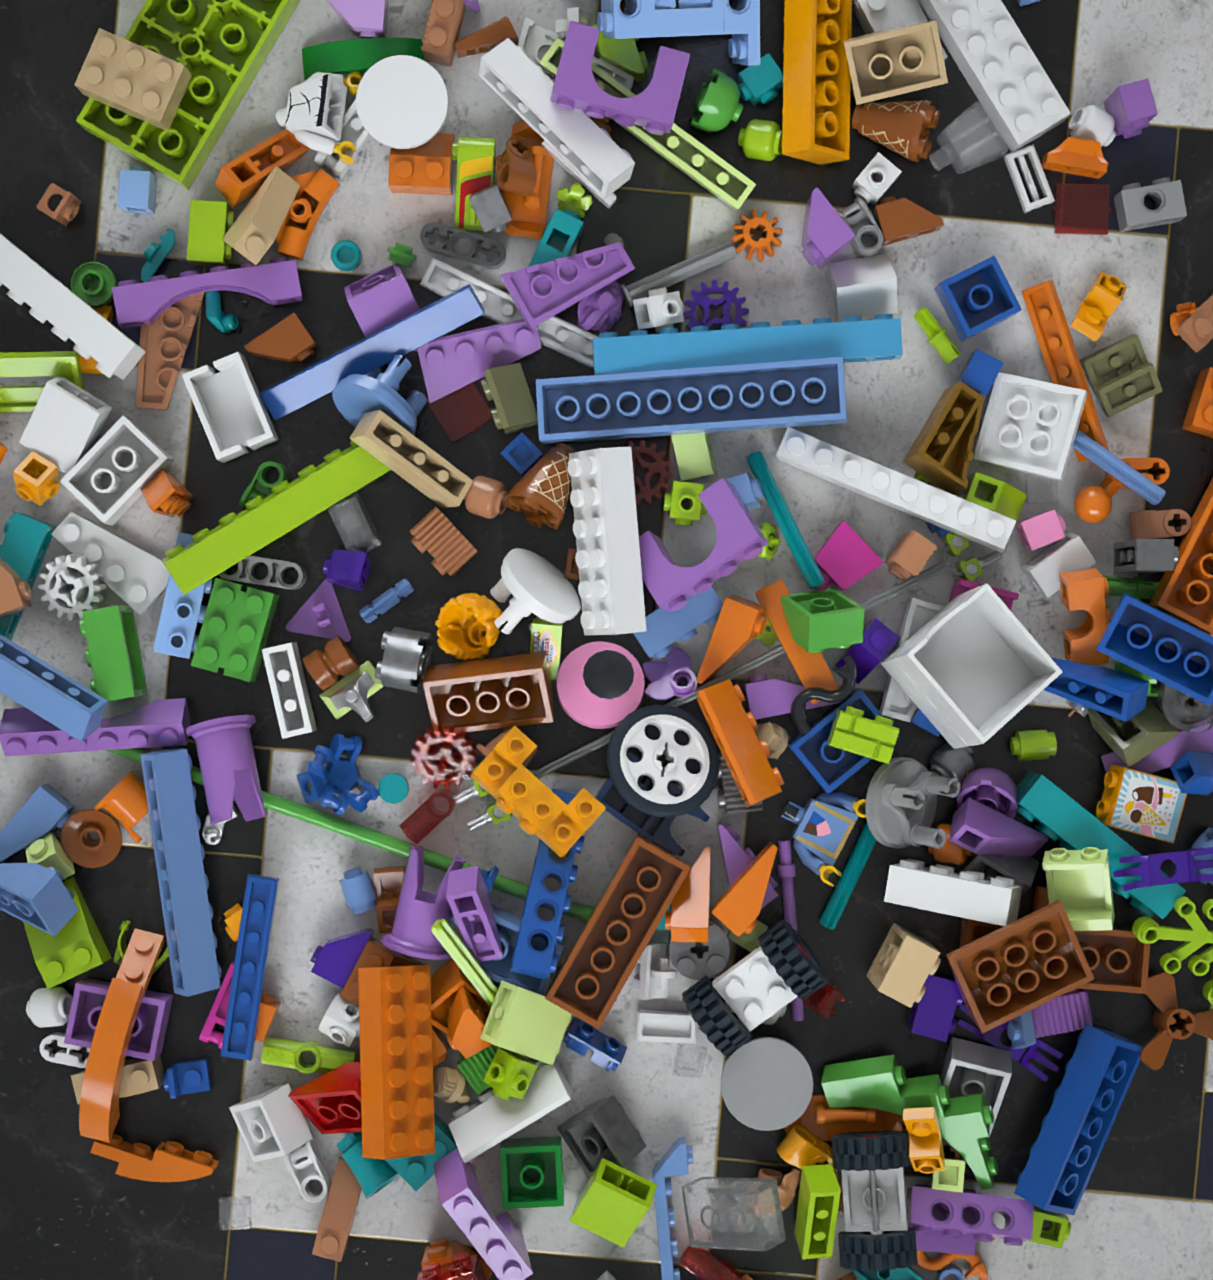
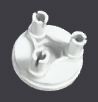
[356,55,449,149]
[490,548,581,634]

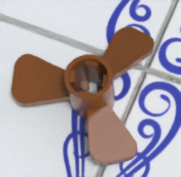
[1139,972,1213,1070]

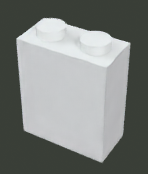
[19,375,112,473]

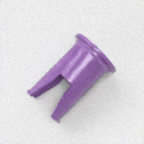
[185,715,267,826]
[382,845,466,960]

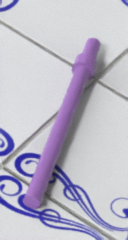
[777,840,804,1021]

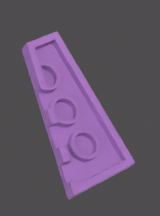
[500,242,635,329]
[417,319,541,403]

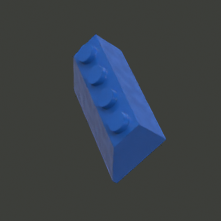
[1096,592,1213,706]

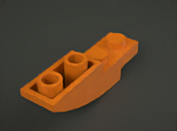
[90,1134,219,1182]

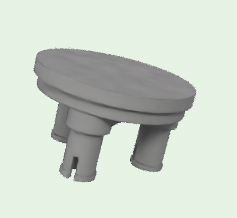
[865,757,960,849]
[721,1037,813,1131]

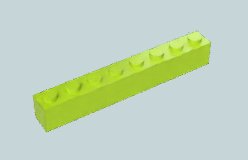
[161,440,391,595]

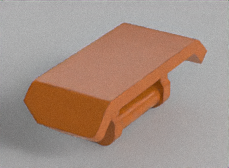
[503,120,554,240]
[785,1094,903,1141]

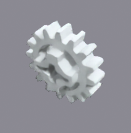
[38,554,106,620]

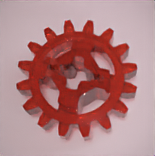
[629,440,673,506]
[411,725,477,790]

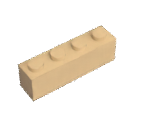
[350,410,474,508]

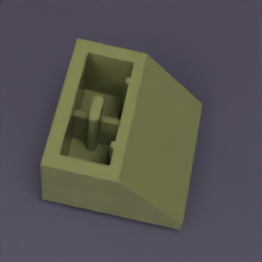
[481,363,538,435]
[1087,698,1179,768]

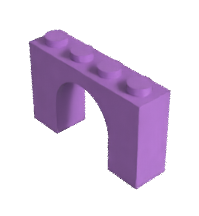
[550,21,690,135]
[639,478,769,613]
[433,1148,533,1280]

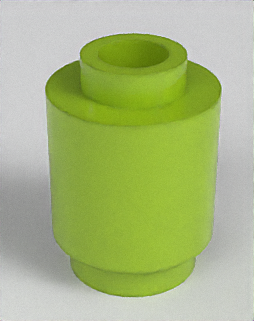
[1010,729,1057,761]

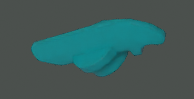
[141,228,175,282]

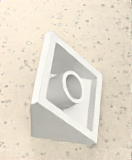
[828,253,898,322]

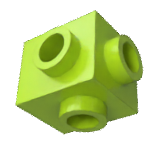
[663,481,707,526]
[483,1047,538,1100]

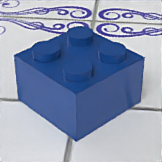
[934,255,1022,342]

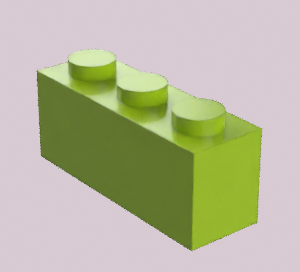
[794,1164,841,1259]

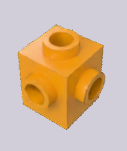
[13,451,60,506]

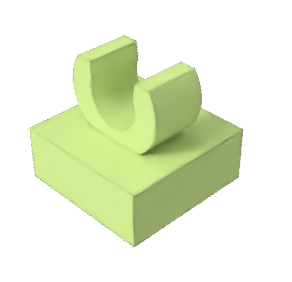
[931,1158,965,1193]

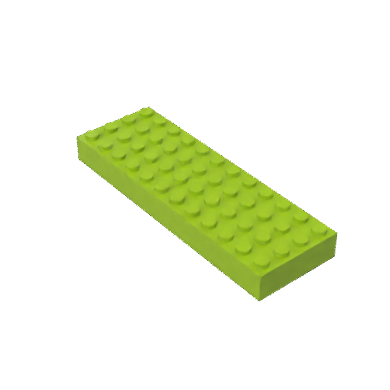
[76,0,300,191]

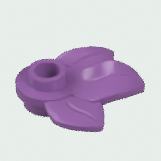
[643,646,698,700]

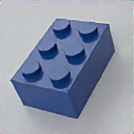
[787,688,900,794]

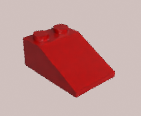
[288,1062,362,1134]

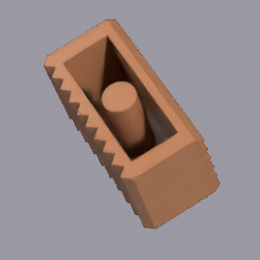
[420,0,466,67]
[410,507,478,576]
[885,530,937,581]

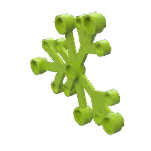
[1132,896,1213,1005]

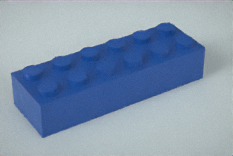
[1014,1024,1143,1215]

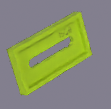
[0,351,85,413]

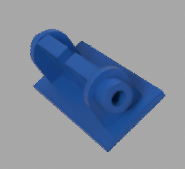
[562,1017,627,1071]

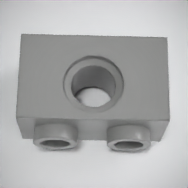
[1114,177,1187,232]

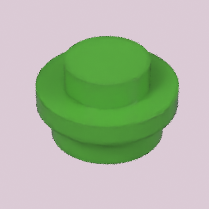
[387,242,417,267]

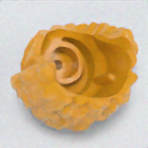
[435,593,503,661]

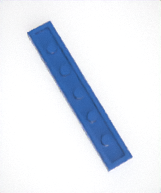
[221,874,279,1061]

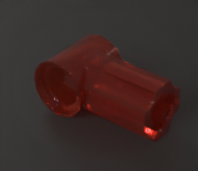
[399,789,456,844]
[679,1241,742,1280]

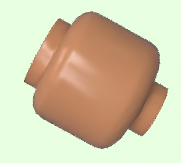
[463,476,508,519]

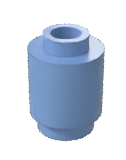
[339,867,377,914]

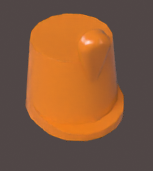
[94,770,148,843]

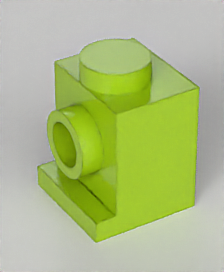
[1028,1206,1071,1249]

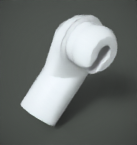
[202,805,238,845]

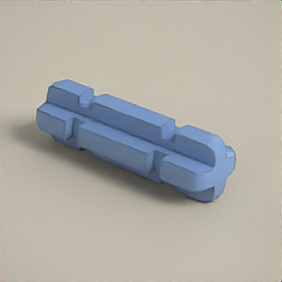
[359,579,414,623]

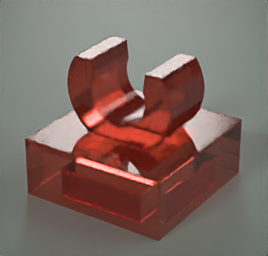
[803,983,845,1019]

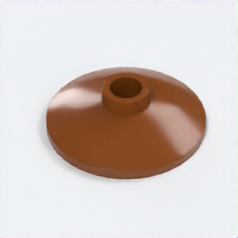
[61,809,122,868]

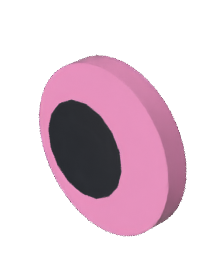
[557,641,645,729]

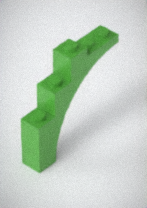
[821,1054,998,1190]

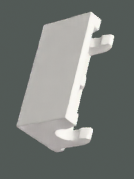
[1020,532,1096,598]

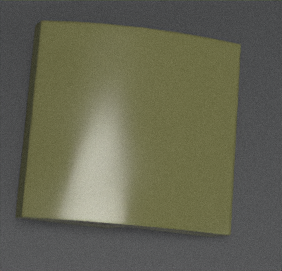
[1080,334,1163,417]

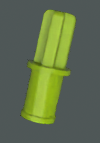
[914,307,962,364]

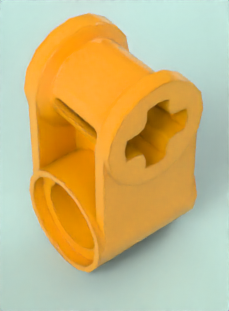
[777,1125,836,1172]

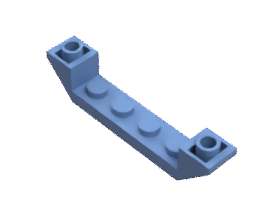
[652,1137,694,1280]

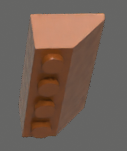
[422,652,554,736]

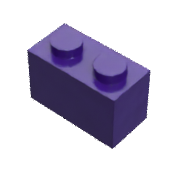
[907,973,963,1042]

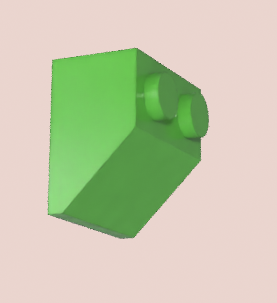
[781,588,865,653]

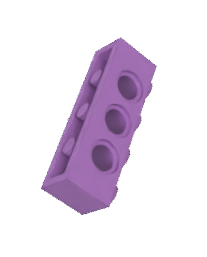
[906,1186,1034,1246]

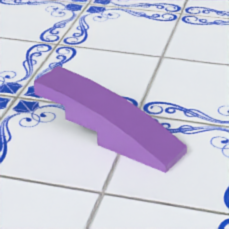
[1101,720,1213,774]

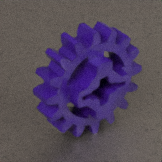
[683,280,749,330]

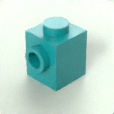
[737,53,783,106]

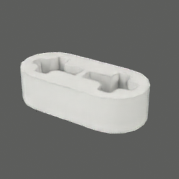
[40,1032,90,1068]

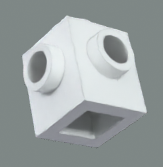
[633,287,684,333]
[318,992,360,1047]

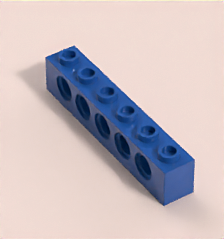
[510,789,585,980]

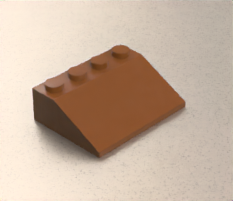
[946,900,1094,1034]

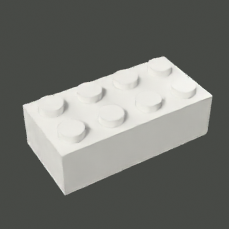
[884,858,1022,926]

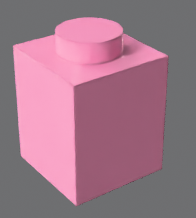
[1015,509,1066,552]

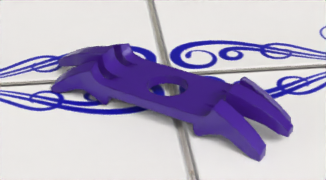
[1113,847,1213,891]
[957,1004,1063,1082]

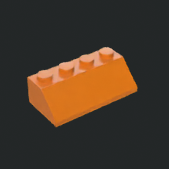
[696,679,784,808]

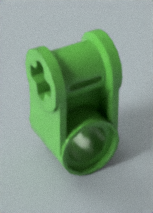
[239,461,289,509]

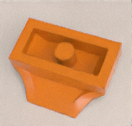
[1041,137,1108,179]

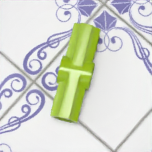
[261,1036,356,1074]

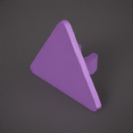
[286,579,351,642]

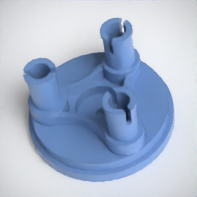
[332,355,428,435]

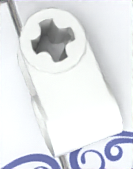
[283,1140,332,1203]

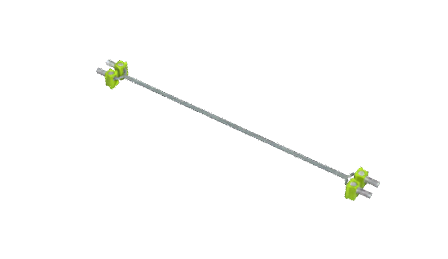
[453,533,1003,832]

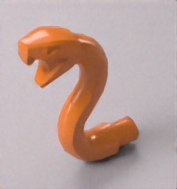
[915,1251,988,1280]

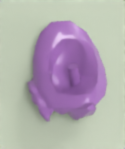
[576,280,624,333]

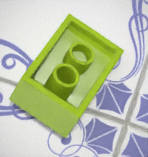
[23,876,112,989]

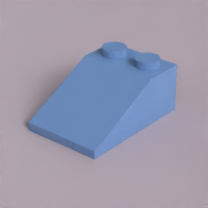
[0,863,79,937]

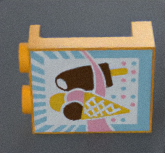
[1096,764,1187,844]

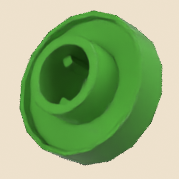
[71,262,118,308]

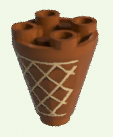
[852,100,940,162]
[504,443,576,529]

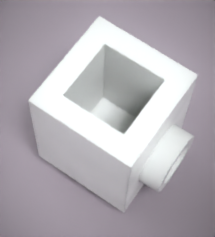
[852,152,902,206]

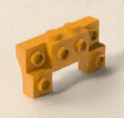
[470,726,606,858]

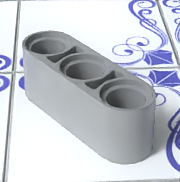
[218,556,307,590]

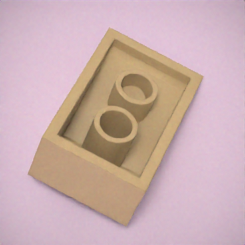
[844,20,948,105]

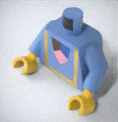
[781,792,866,887]

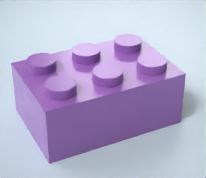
[64,977,173,1061]

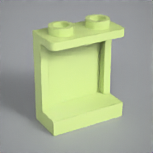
[1042,847,1115,931]
[480,980,572,1065]

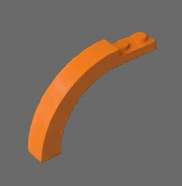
[79,928,165,1143]

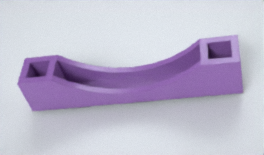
[112,257,302,329]
[0,698,191,756]

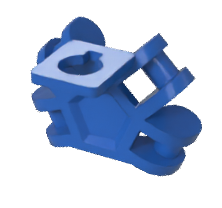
[296,734,380,815]

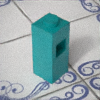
[528,208,584,267]

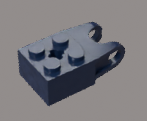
[594,751,710,857]

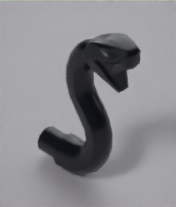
[790,655,857,735]

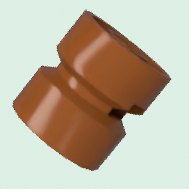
[302,635,360,691]

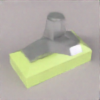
[319,660,384,722]

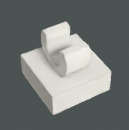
[555,7,589,38]

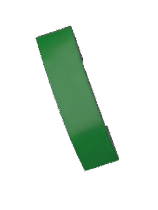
[302,38,424,80]

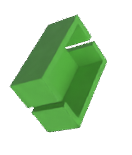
[191,578,280,682]
[80,605,148,702]

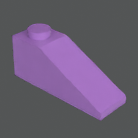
[743,674,842,720]
[446,866,503,962]

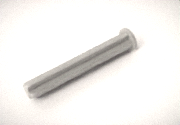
[621,240,737,307]

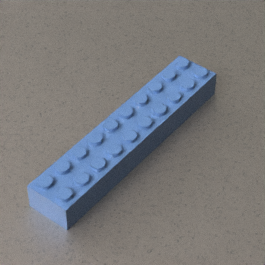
[536,357,847,444]

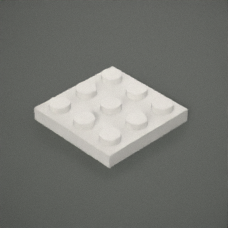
[973,372,1088,481]

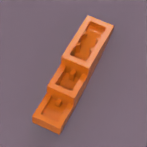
[755,579,839,704]

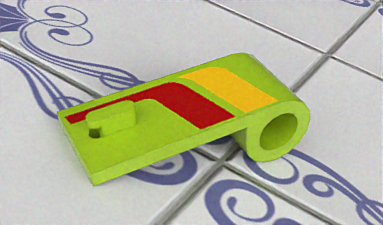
[452,136,496,232]

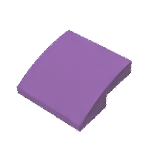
[915,1184,976,1256]

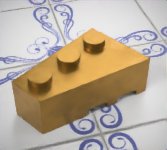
[903,381,984,495]

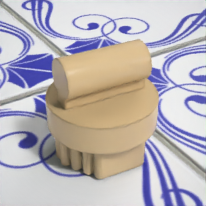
[754,722,791,760]
[433,1067,470,1103]

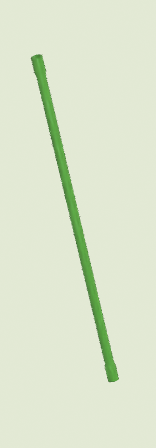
[105,748,595,923]

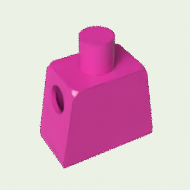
[814,521,884,591]

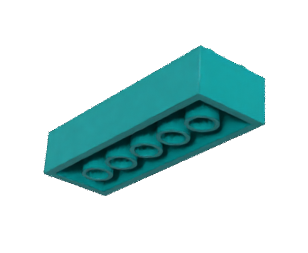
[1016,771,1186,919]

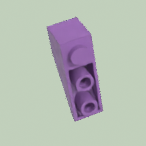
[949,798,1049,856]
[717,822,778,909]

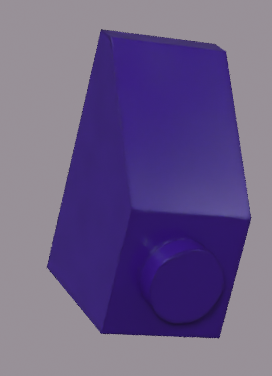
[323,549,371,592]
[834,618,900,684]
[310,928,375,988]

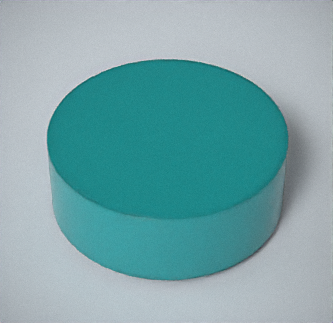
[331,240,362,272]
[378,773,409,804]

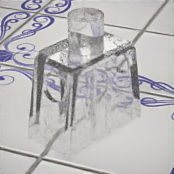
[929,100,1009,174]
[328,493,382,552]

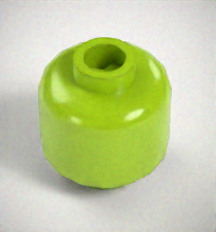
[738,119,782,161]

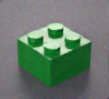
[500,1136,565,1209]

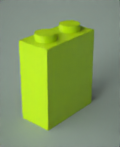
[569,1158,657,1248]

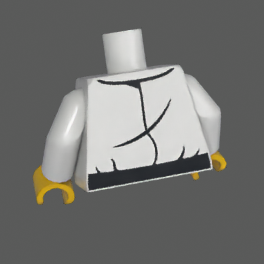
[276,72,363,165]

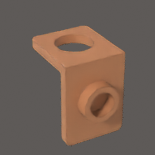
[37,183,82,227]

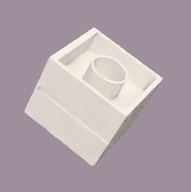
[881,583,1062,749]

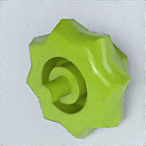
[758,522,781,560]

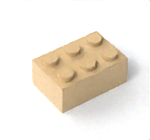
[74,28,192,131]
[866,923,941,1008]

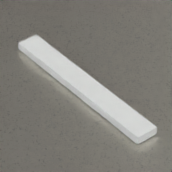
[420,258,599,369]

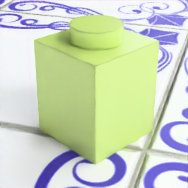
[25,833,75,881]

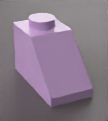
[327,0,389,39]

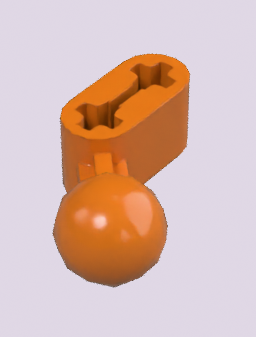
[1074,458,1170,524]

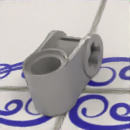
[836,197,883,258]

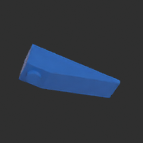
[1044,657,1149,722]

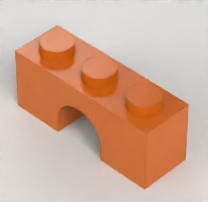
[1059,568,1111,665]

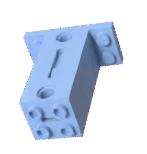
[597,0,760,66]

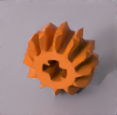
[731,209,783,262]

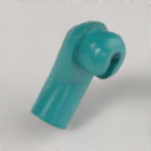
[205,291,238,333]

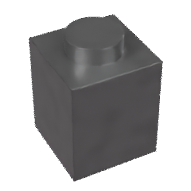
[469,184,513,234]

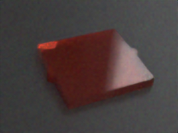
[1052,183,1112,235]
[427,382,493,443]

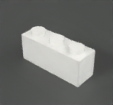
[261,642,317,739]

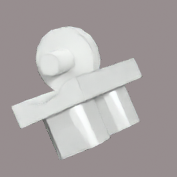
[633,942,677,1000]

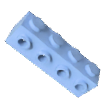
[153,532,214,659]

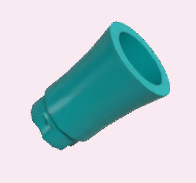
[337,1132,399,1199]

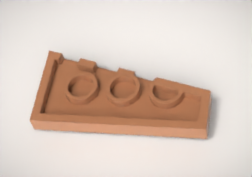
[136,292,205,411]

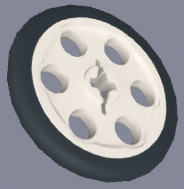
[607,704,719,818]

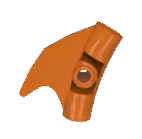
[276,168,340,260]

